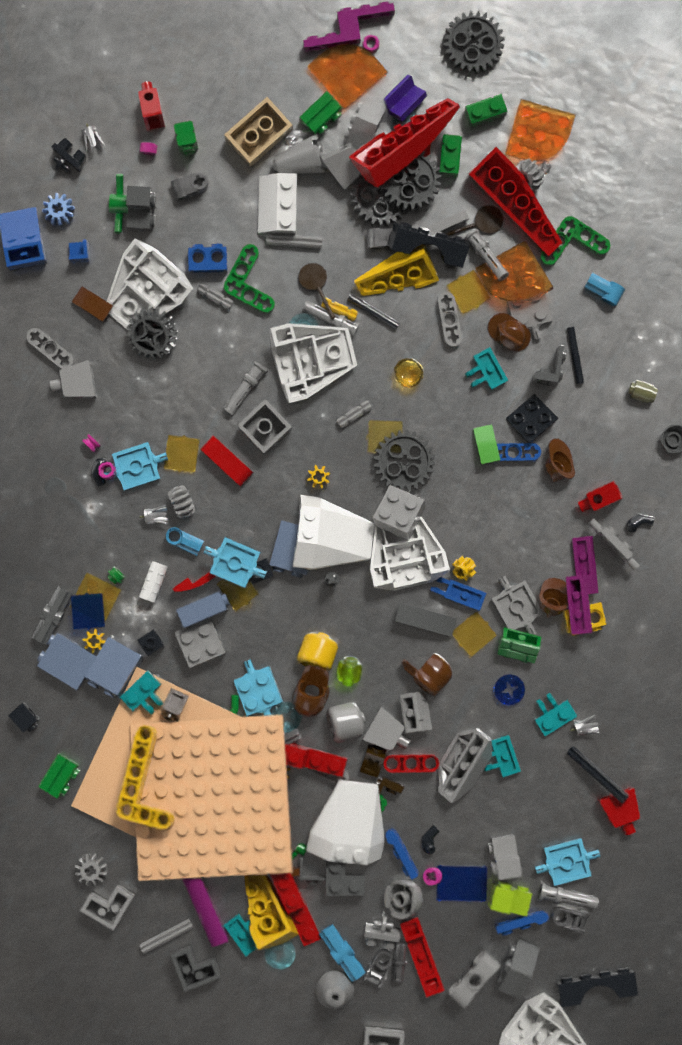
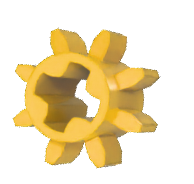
[307,465,330,489]
[452,556,476,581]
[82,629,106,653]

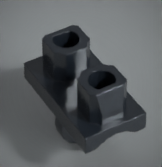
[52,138,87,172]

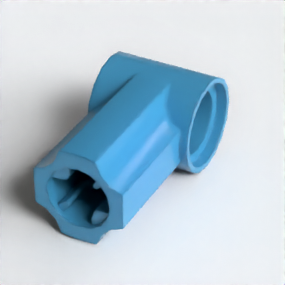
[584,273,625,306]
[166,527,204,556]

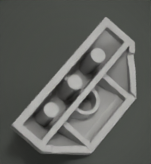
[438,729,492,803]

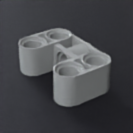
[448,950,500,1008]

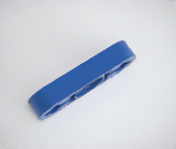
[497,443,541,461]

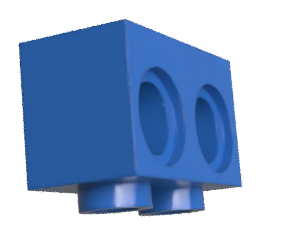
[188,244,228,273]

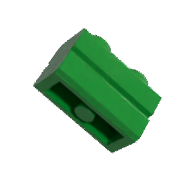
[299,91,342,135]
[464,94,508,128]
[174,121,199,155]
[439,134,462,178]
[497,627,541,664]
[38,753,80,799]

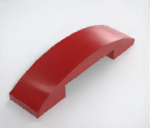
[172,572,217,592]
[400,917,445,997]

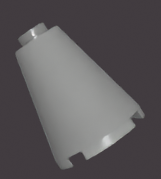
[272,135,327,174]
[316,971,354,1010]

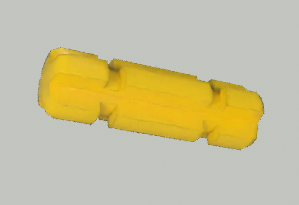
[321,298,358,321]

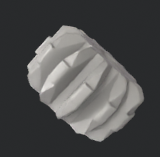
[516,158,545,191]
[168,485,195,519]
[75,854,107,887]

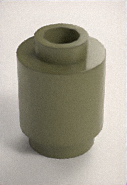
[628,380,658,403]

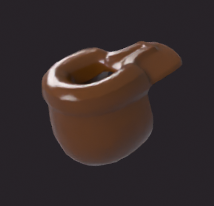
[402,653,452,696]
[292,665,330,717]

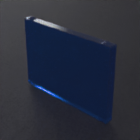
[437,865,487,902]

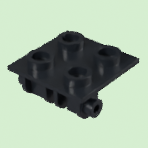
[506,394,559,443]

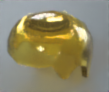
[394,358,424,388]

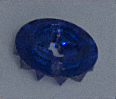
[494,674,525,705]

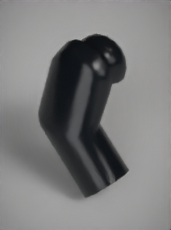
[91,458,107,487]
[422,825,440,854]

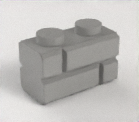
[400,692,432,734]

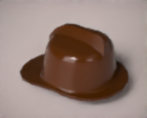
[488,313,531,351]
[545,438,575,482]
[539,578,569,618]

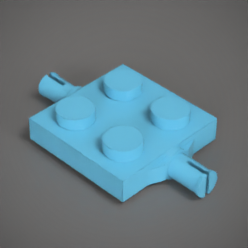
[104,442,168,491]
[203,537,267,588]
[233,660,283,717]
[535,838,600,886]

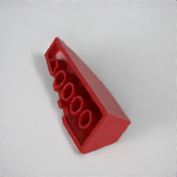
[349,98,460,187]
[468,147,562,256]

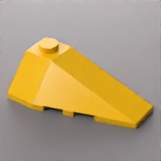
[354,244,439,296]
[244,874,299,950]

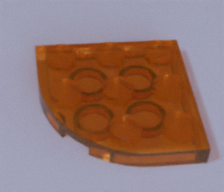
[307,44,388,110]
[505,99,576,161]
[475,241,553,303]

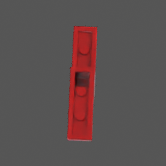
[285,743,348,777]
[269,872,322,947]

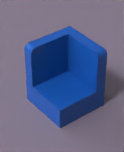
[69,239,90,263]

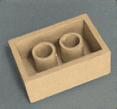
[224,97,293,167]

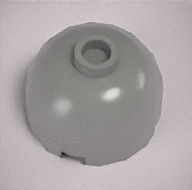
[384,880,423,919]

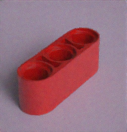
[200,436,253,487]
[383,754,439,773]

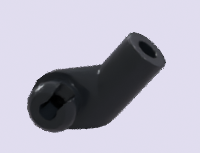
[627,514,654,532]

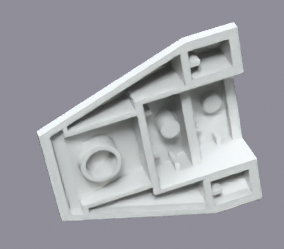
[107,239,193,331]
[270,324,357,403]
[293,495,374,570]
[370,516,450,591]
[306,780,385,865]
[499,992,586,1045]

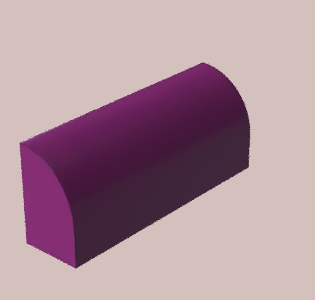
[182,877,230,947]

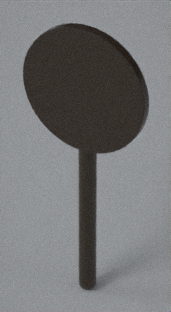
[446,205,503,236]
[298,263,335,319]

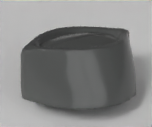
[661,425,682,454]

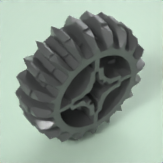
[126,307,178,359]

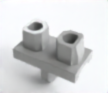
[364,916,400,949]

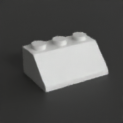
[258,173,297,234]

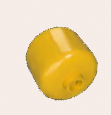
[297,632,338,671]

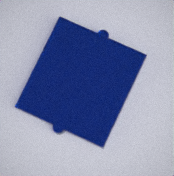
[71,593,105,630]

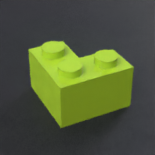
[488,881,532,916]

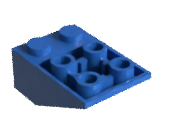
[0,207,47,270]

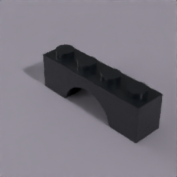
[387,222,470,268]
[557,967,638,1008]

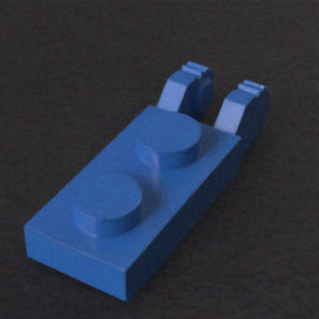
[430,577,486,611]
[385,828,419,879]
[494,910,549,936]

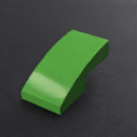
[473,424,500,465]

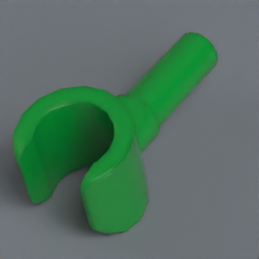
[291,843,307,860]

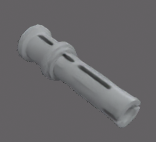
[464,229,509,281]
[302,300,360,338]
[223,361,269,415]
[538,883,598,910]

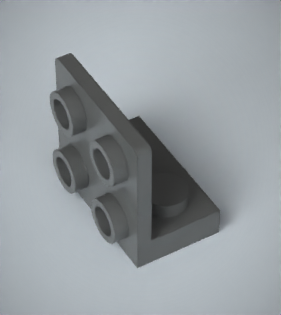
[532,344,567,387]

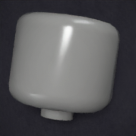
[326,702,365,743]

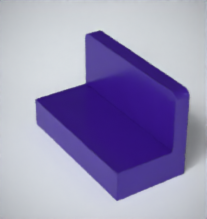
[383,74,427,121]

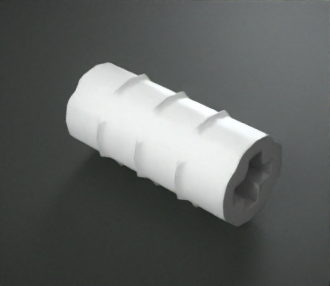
[139,561,168,603]

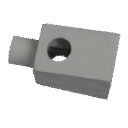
[323,143,365,189]
[50,360,97,399]
[363,707,411,751]

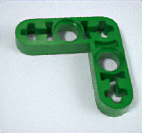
[540,216,611,266]
[224,244,275,314]

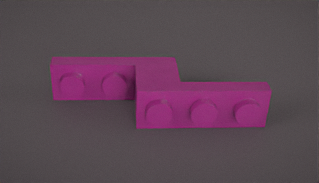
[303,1,395,52]
[566,536,599,635]

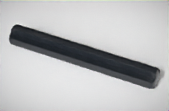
[567,746,629,803]

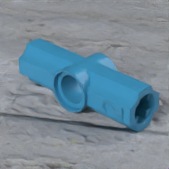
[319,924,366,982]

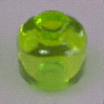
[336,656,363,686]

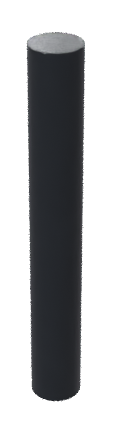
[347,294,400,330]
[567,327,584,384]

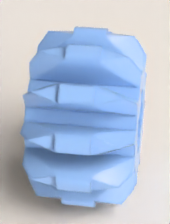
[42,193,75,226]

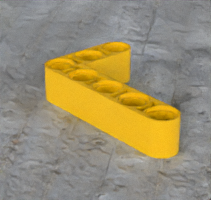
[116,725,175,829]

